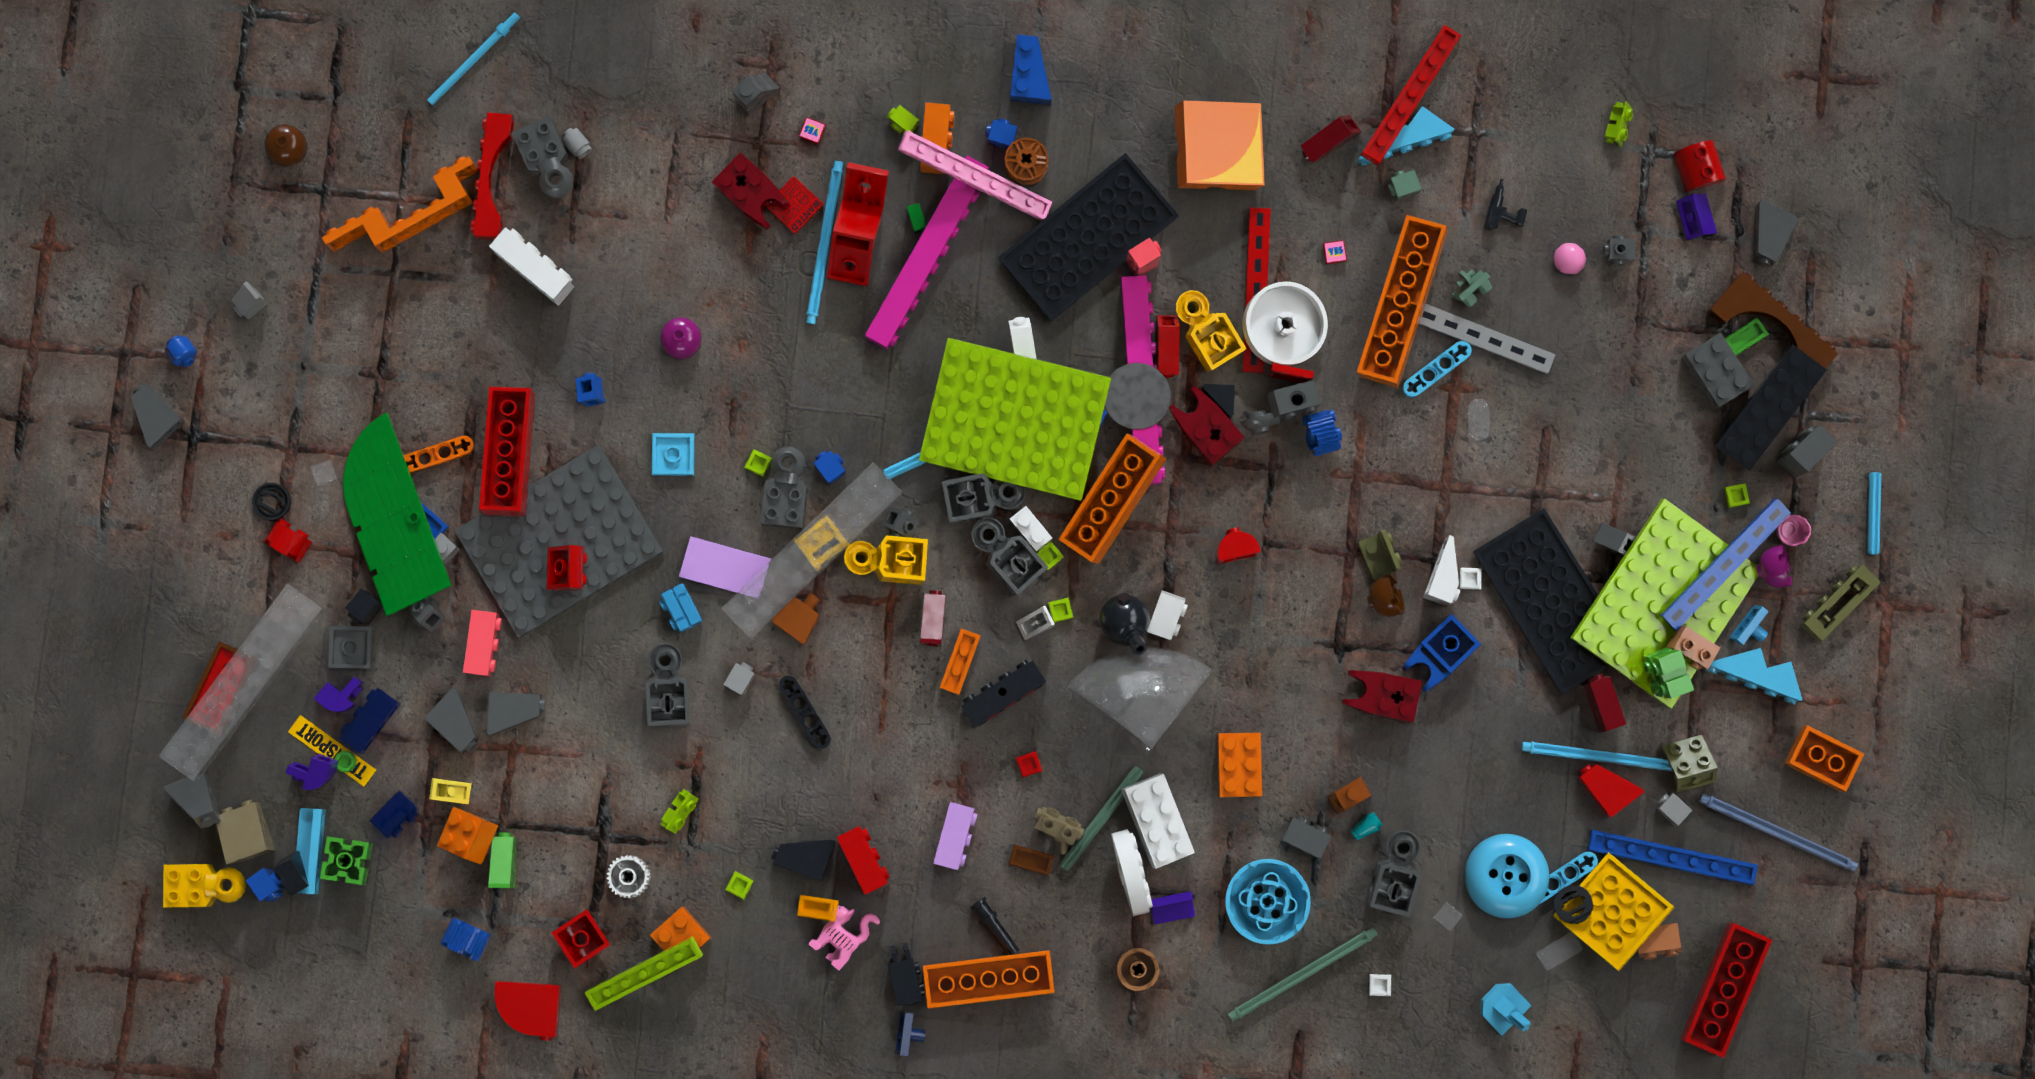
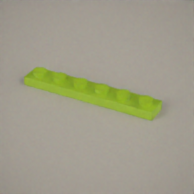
[585,936,703,1011]

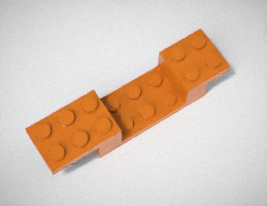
[322,156,479,253]

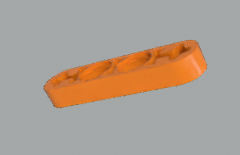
[404,436,475,474]

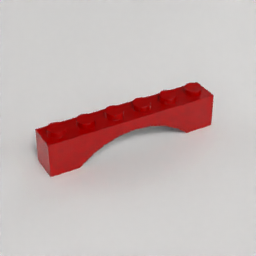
[470,112,515,240]

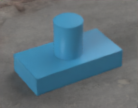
[1729,605,1769,645]

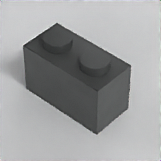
[1281,816,1331,859]

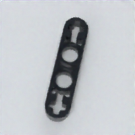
[779,676,831,749]

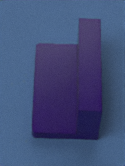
[1676,194,1717,240]
[1151,891,1195,924]

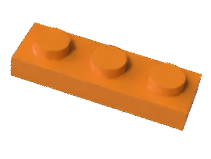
[939,629,981,695]

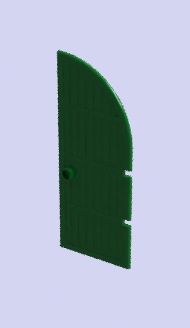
[343,412,452,617]

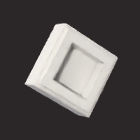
[1459,568,1482,590]
[1369,974,1391,996]

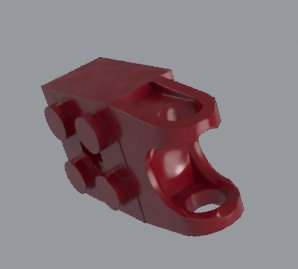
[712,152,790,230]
[1168,386,1245,467]
[1342,670,1422,724]

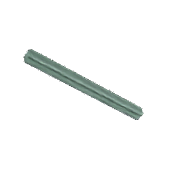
[1060,766,1143,871]

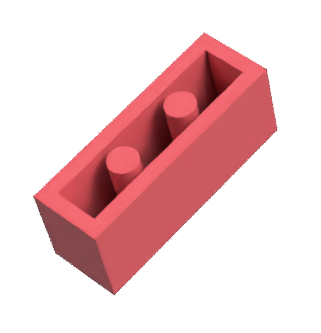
[1126,238,1162,276]
[463,610,502,677]

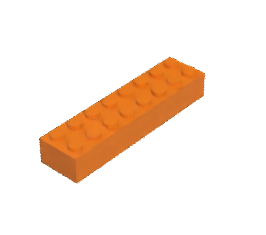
[1357,215,1448,388]

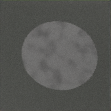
[1105,363,1171,429]

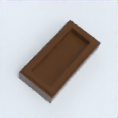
[1008,844,1055,876]

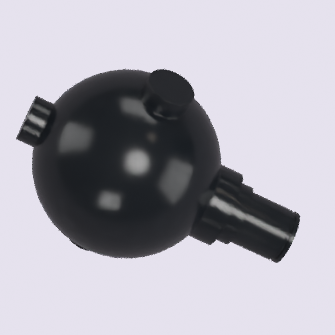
[1099,593,1150,655]

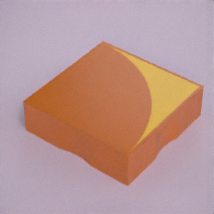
[1174,101,1265,190]

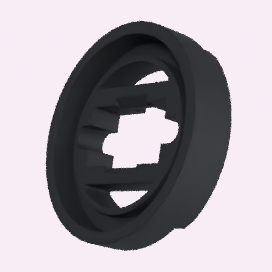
[252,483,291,521]
[1554,885,1593,924]

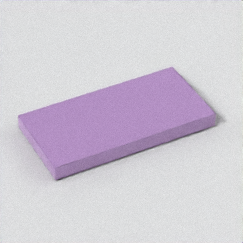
[679,536,772,599]

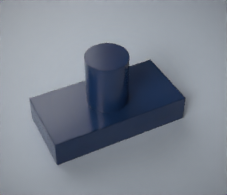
[895,1011,925,1056]

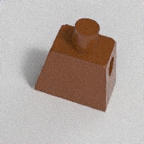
[771,593,820,646]
[1327,776,1372,814]

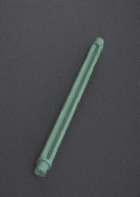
[1228,927,1378,1022]

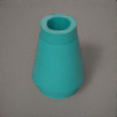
[1350,812,1383,840]

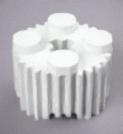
[607,855,651,898]

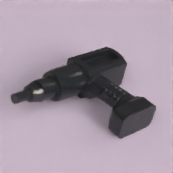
[1484,179,1527,230]

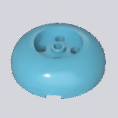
[1464,834,1549,918]
[1225,859,1311,944]

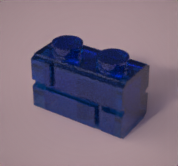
[369,790,420,839]

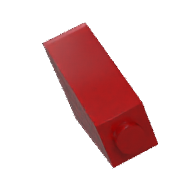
[1157,315,1180,378]
[1577,764,1644,818]

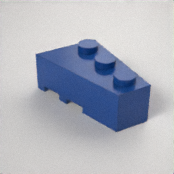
[1010,34,1052,105]

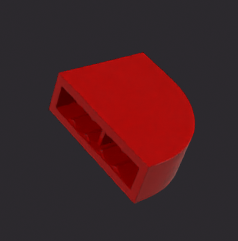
[494,981,562,1041]

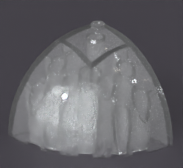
[1066,647,1213,751]

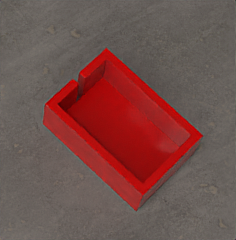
[837,826,891,895]

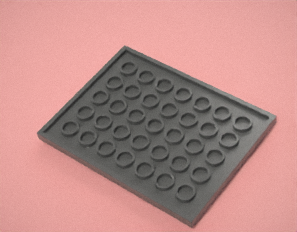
[454,444,663,638]

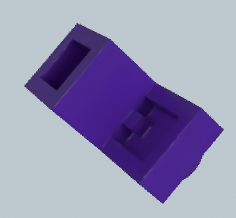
[314,677,364,712]
[286,754,339,790]

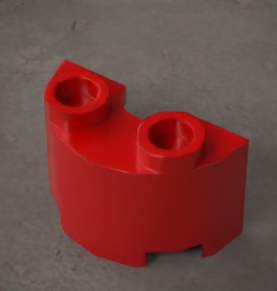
[264,518,312,563]

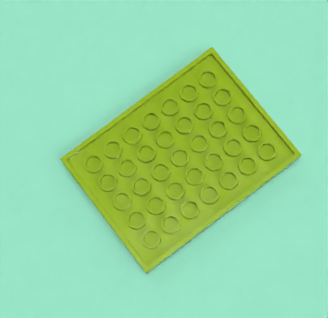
[919,338,1112,501]
[1570,498,1758,709]

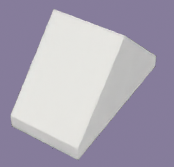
[1016,606,1055,640]

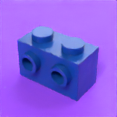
[245,868,285,902]

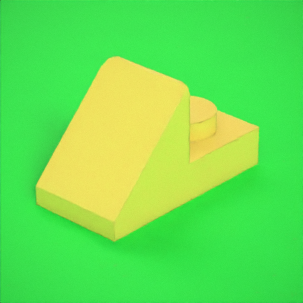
[429,778,472,804]

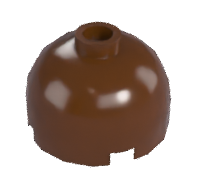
[264,124,308,167]
[1367,574,1405,617]

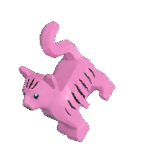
[809,905,880,970]

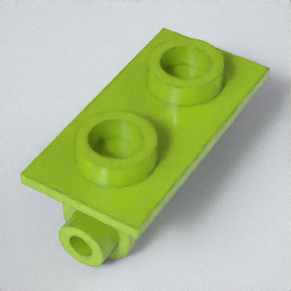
[1604,101,1633,147]
[660,789,699,834]

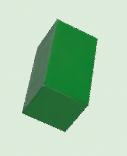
[907,203,926,233]

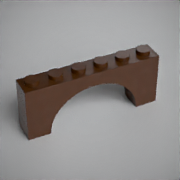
[1706,272,1838,368]

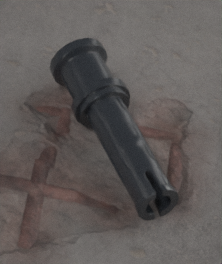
[970,896,1020,955]

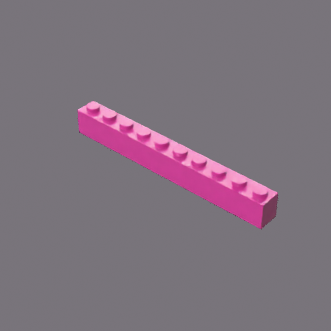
[865,155,989,350]
[1121,275,1165,485]

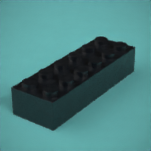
[1714,344,1827,471]

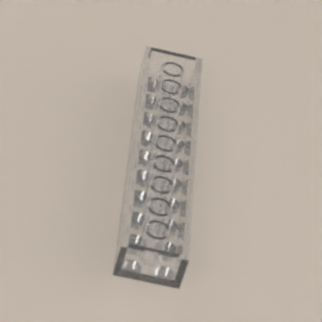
[721,462,903,639]
[159,583,325,782]

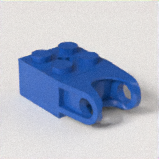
[1401,614,1481,692]

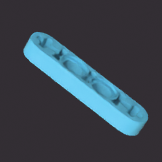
[1402,341,1472,398]
[1540,852,1598,904]

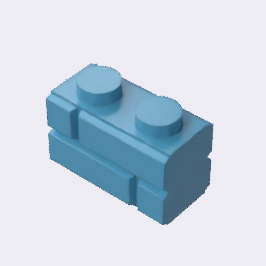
[659,583,703,633]

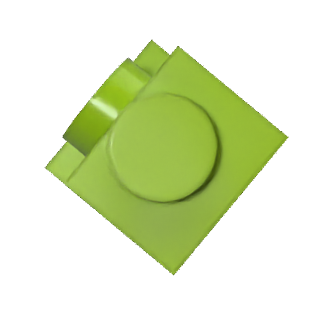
[886,105,920,135]

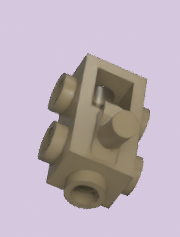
[1033,807,1084,854]

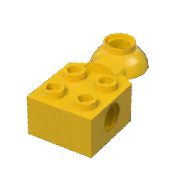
[1176,290,1247,372]
[844,535,928,585]
[163,864,246,908]

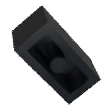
[345,588,383,624]

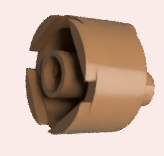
[1116,948,1160,991]

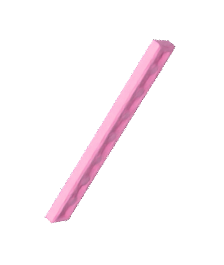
[898,130,1052,221]

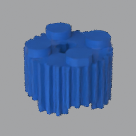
[1302,410,1342,456]
[440,917,490,961]

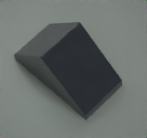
[1201,384,1235,419]
[273,850,309,896]

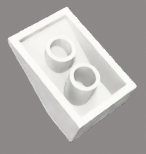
[1423,535,1460,607]

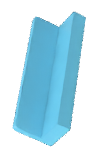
[296,808,326,894]

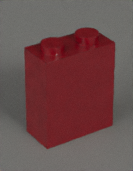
[1583,674,1627,733]

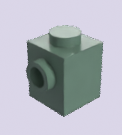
[1387,170,1421,201]

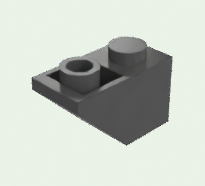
[1592,523,1636,558]

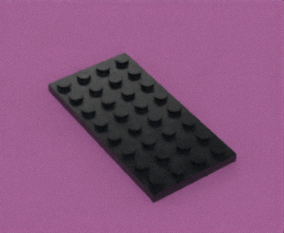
[998,153,1179,322]
[1473,508,1609,695]

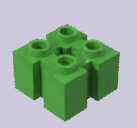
[1643,648,1694,699]
[320,836,373,885]

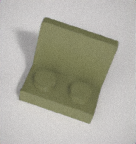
[1357,530,1402,581]
[1662,735,1718,793]

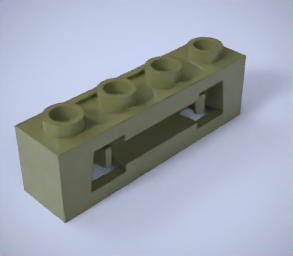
[1800,564,1880,642]

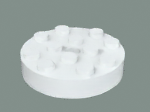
[1242,282,1328,366]
[1111,829,1153,916]

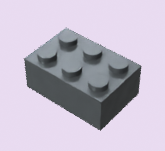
[1681,333,1754,410]
[1776,424,1837,479]

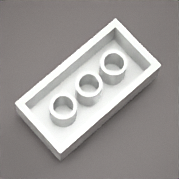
[489,227,574,306]
[1121,773,1195,869]

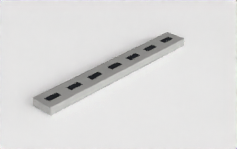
[1419,304,1556,374]

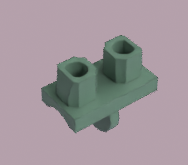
[1452,269,1492,307]

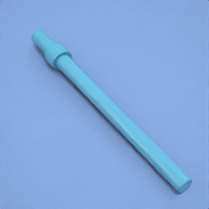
[427,12,520,105]

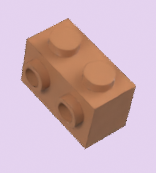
[1666,626,1721,670]
[1638,923,1682,960]

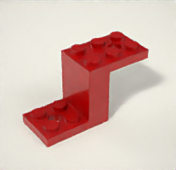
[827,162,889,286]

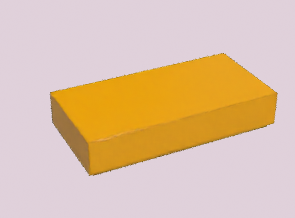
[797,895,839,922]

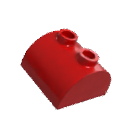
[1673,140,1726,193]
[1215,527,1261,565]
[546,545,587,590]
[552,909,611,969]

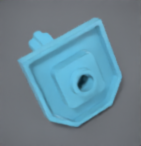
[1480,983,1531,1036]

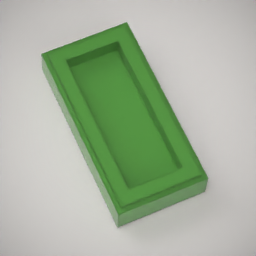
[1725,317,1769,356]

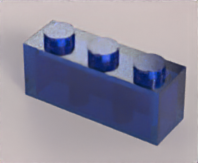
[339,688,401,754]

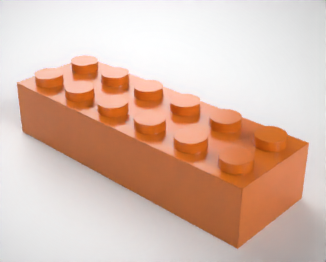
[1058,433,1167,564]
[923,950,1055,1009]

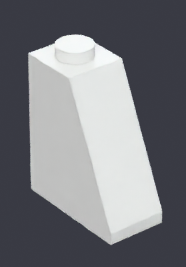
[1009,317,1036,359]

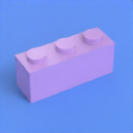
[933,802,977,870]

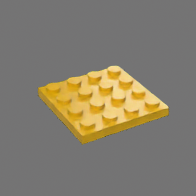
[1553,852,1674,972]

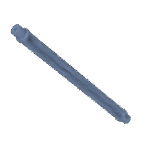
[1699,794,1858,872]

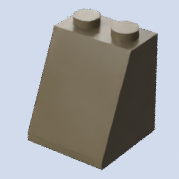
[216,800,275,865]

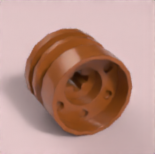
[1005,138,1048,187]

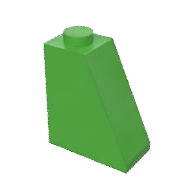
[488,833,516,888]

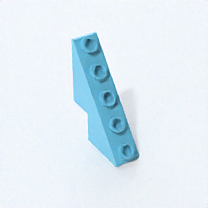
[1357,106,1454,166]
[1705,648,1802,705]

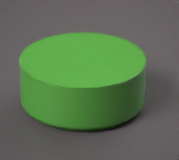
[334,751,357,772]

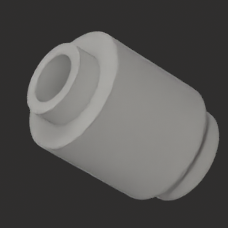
[562,128,592,159]

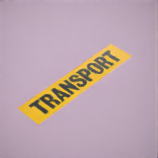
[288,715,376,787]

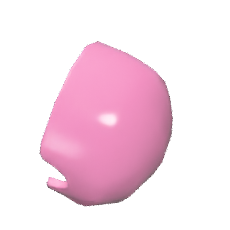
[1553,243,1586,274]
[1776,514,1811,546]

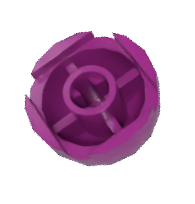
[660,317,702,359]
[1756,545,1792,588]

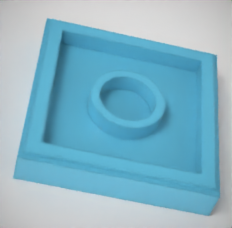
[652,433,695,476]

